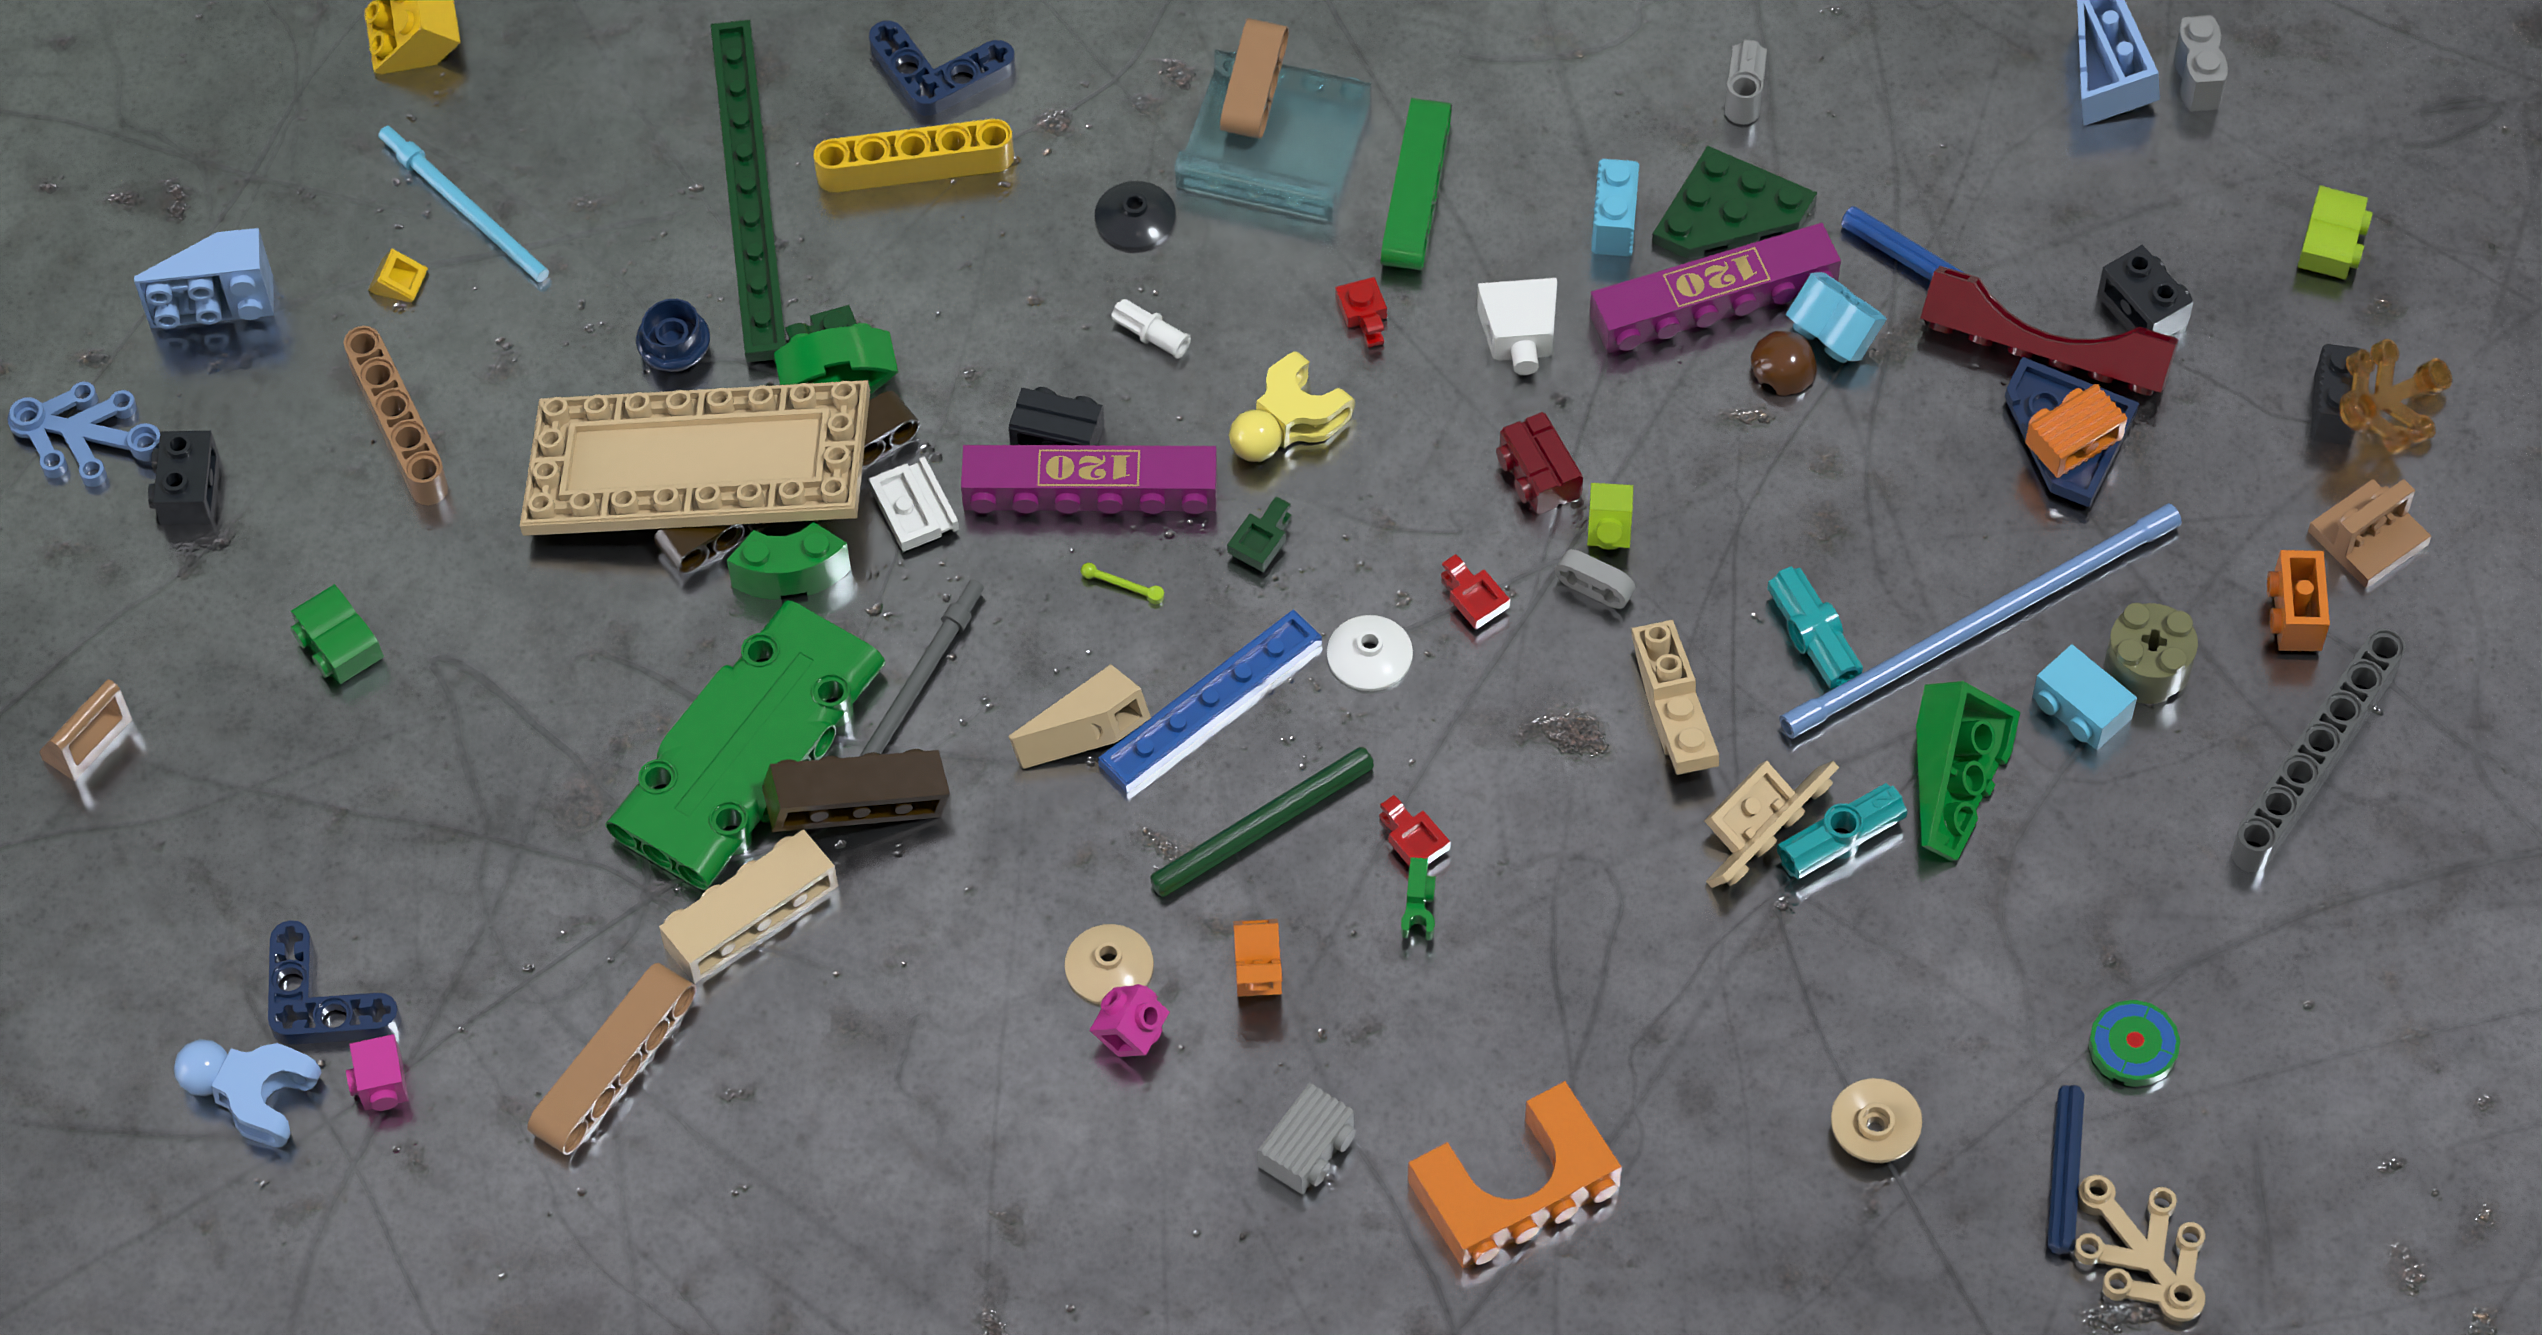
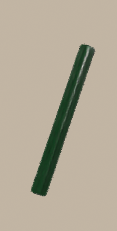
[1150,747,1374,897]

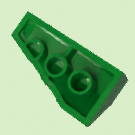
[1916,681,2020,861]

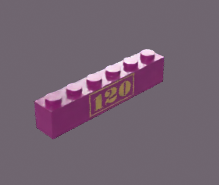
[1589,223,1841,354]
[961,445,1217,514]

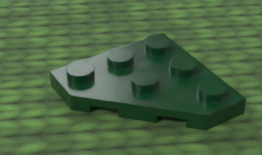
[1652,145,1817,259]

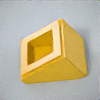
[368,248,428,303]

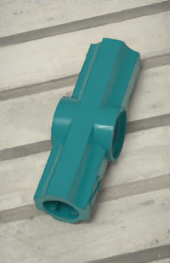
[1767,566,1863,688]
[1777,783,1908,879]

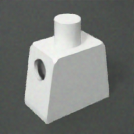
[1477,278,1557,375]

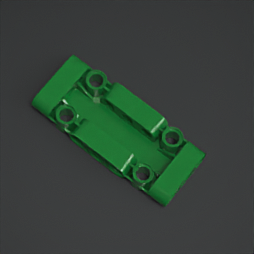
[605,600,886,890]

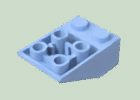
[134,228,274,329]

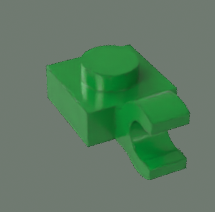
[1401,857,1436,940]

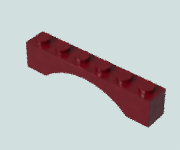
[1920,266,2180,395]

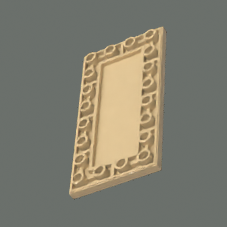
[520,380,870,536]

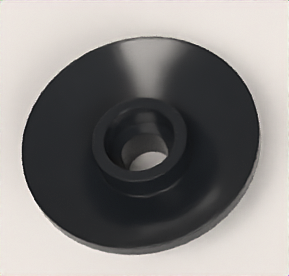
[1095,181,1176,250]

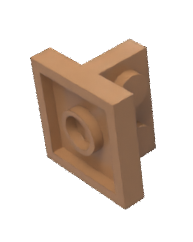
[2308,479,2431,589]

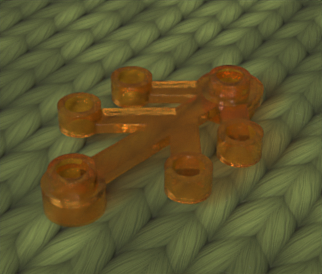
[2340,339,2452,454]

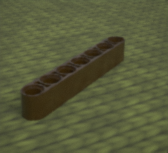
[654,391,920,574]

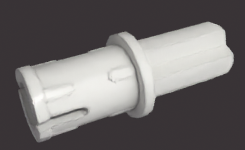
[1111,299,1191,359]

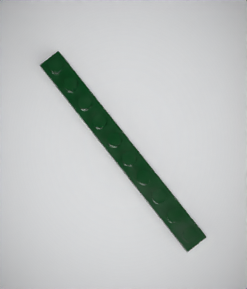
[710,19,786,363]

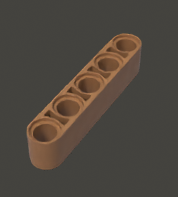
[343,326,449,505]
[527,963,696,1155]

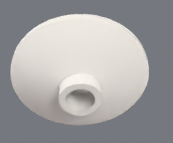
[1327,615,1413,692]

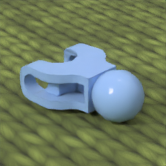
[174,1039,322,1147]

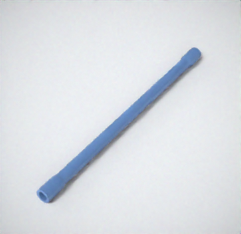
[1779,503,2182,739]

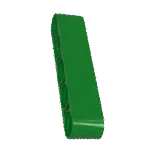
[1381,98,1452,270]

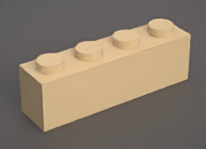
[659,829,838,984]

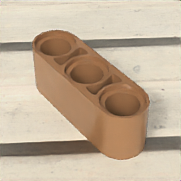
[1220,18,1289,139]

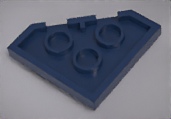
[2005,357,2139,508]

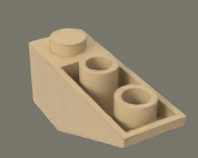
[1009,664,1151,769]

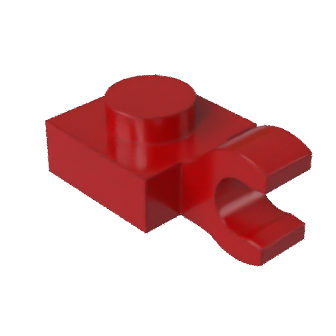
[1335,277,1387,348]
[1441,554,1510,629]
[1379,795,1451,866]

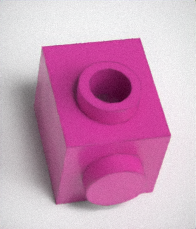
[346,1034,409,1111]

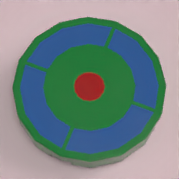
[2088,1000,2180,1087]

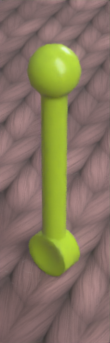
[1080,562,1164,605]

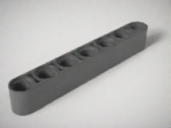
[2231,629,2405,872]

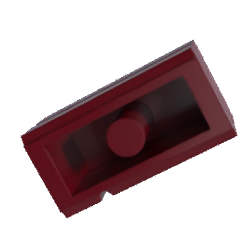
[1496,412,1583,515]

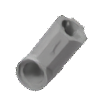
[1724,40,1767,124]

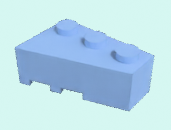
[2077,0,2160,126]

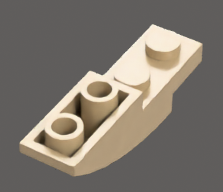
[1631,620,1719,775]

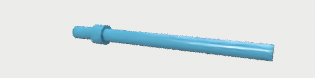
[378,126,549,283]

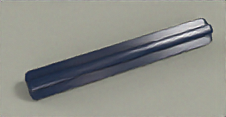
[2048,1085,2085,1254]

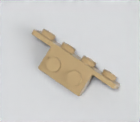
[1704,761,1839,888]

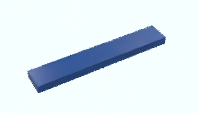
[1098,609,1322,793]

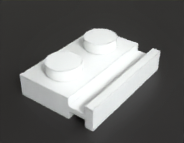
[869,456,959,552]

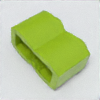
[2297,185,2373,279]

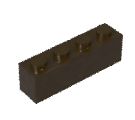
[762,749,950,832]

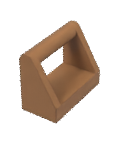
[39,679,132,781]

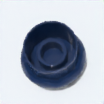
[636,299,710,372]

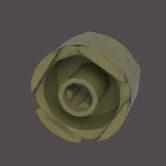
[2104,603,2198,704]

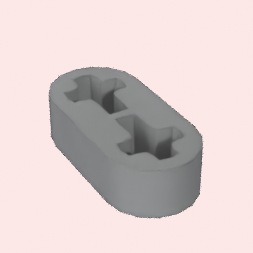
[1554,549,1636,609]

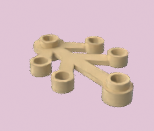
[2074,1175,2205,1322]

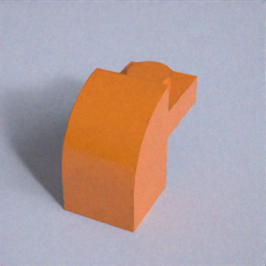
[1233,919,1282,997]

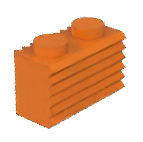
[2025,384,2127,478]

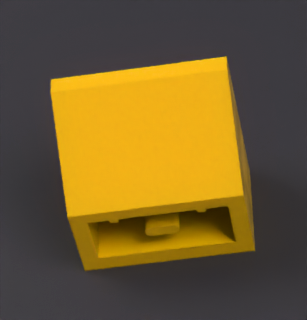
[364,0,460,74]

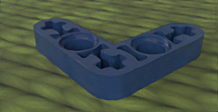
[869,21,1015,116]
[268,920,401,1045]

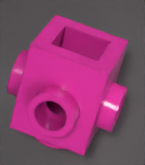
[1089,984,1170,1057]

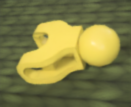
[1228,351,1355,462]

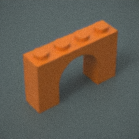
[1408,1081,1622,1269]

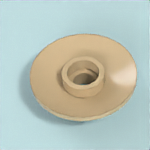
[1065,924,1154,1005]
[1831,1078,1922,1163]

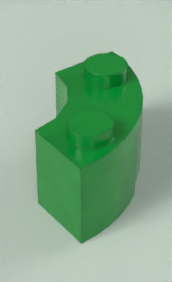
[774,323,898,394]
[727,522,851,600]

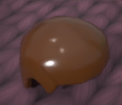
[1750,331,1817,396]

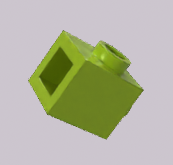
[1587,483,1633,550]

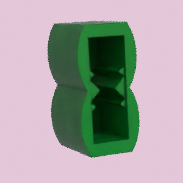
[290,584,384,684]

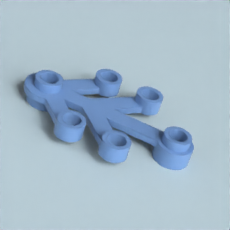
[7,382,160,487]

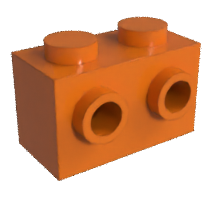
[2267,550,2330,651]

